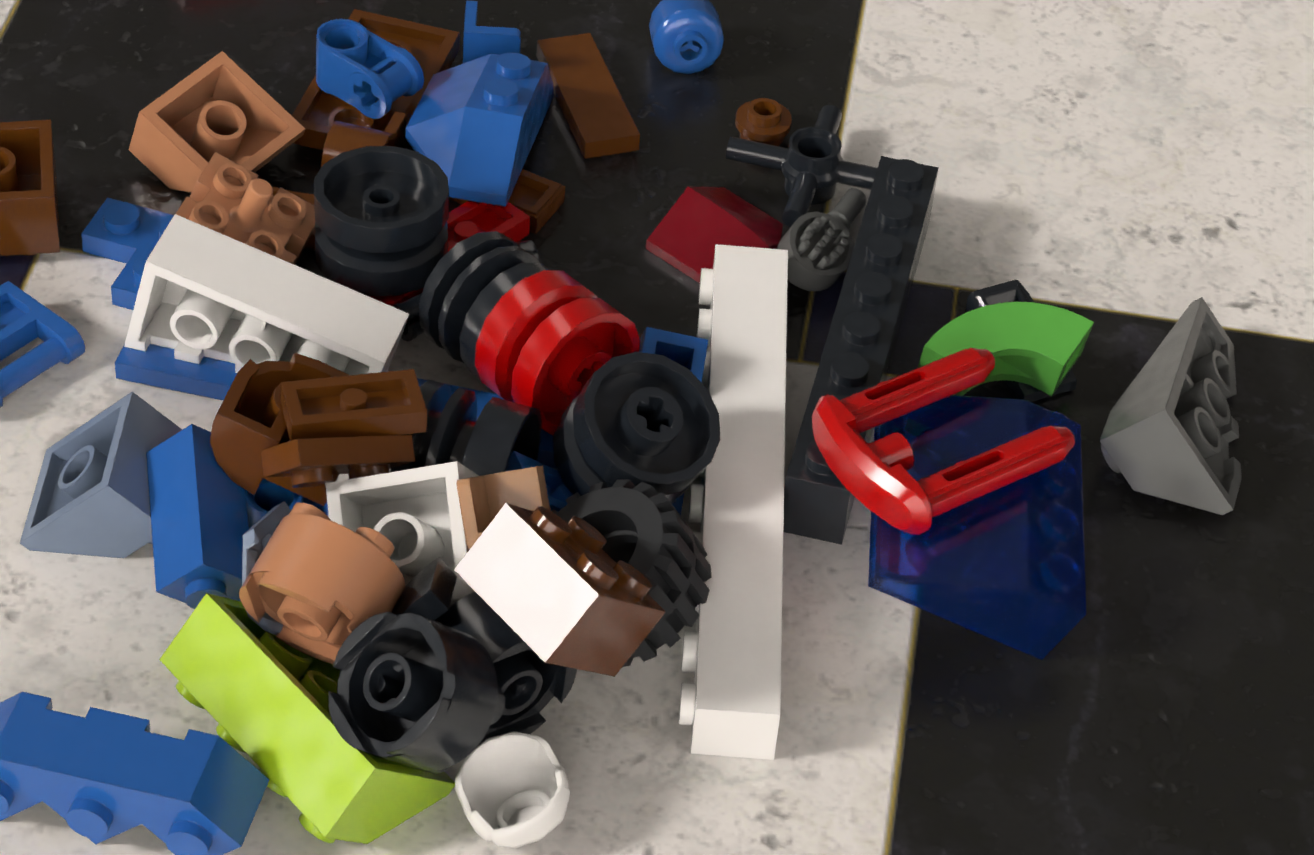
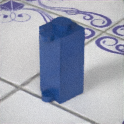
[146,424,249,609]

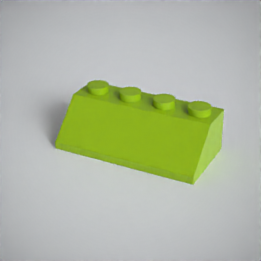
[159,593,455,844]

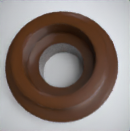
[735,98,792,146]

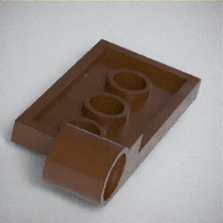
[292,9,460,167]

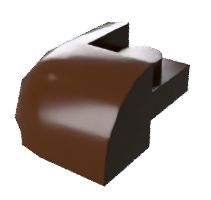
[210,353,349,506]

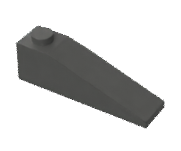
[1100,297,1242,515]

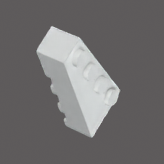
[124,214,409,375]

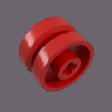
[475,270,640,436]

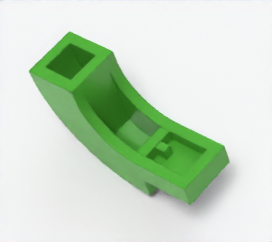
[904,302,1094,447]

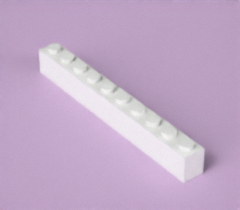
[679,244,788,760]

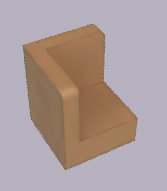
[456,465,550,549]

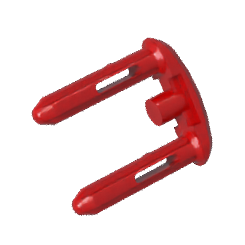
[812,348,1075,535]

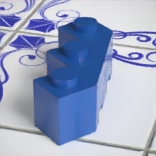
[0,692,270,855]

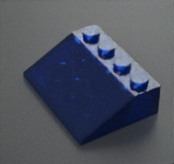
[868,395,1086,660]

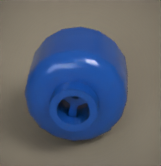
[649,0,724,74]

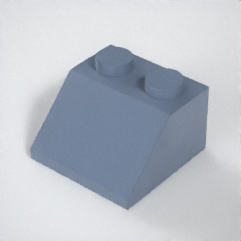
[20,391,182,559]

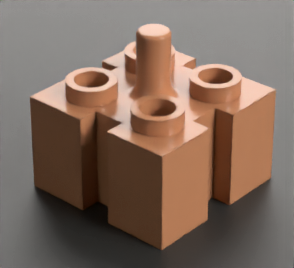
[176,152,316,265]

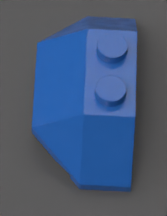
[405,53,554,207]

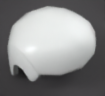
[455,731,571,848]

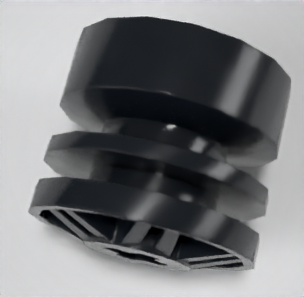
[419,231,553,380]
[391,379,542,476]

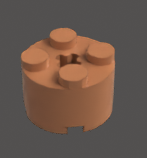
[239,503,406,664]

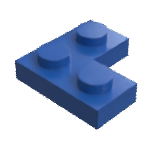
[81,197,174,310]

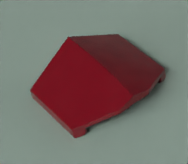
[646,186,783,284]

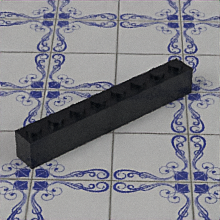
[783,156,939,545]

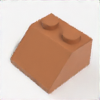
[128,51,306,192]

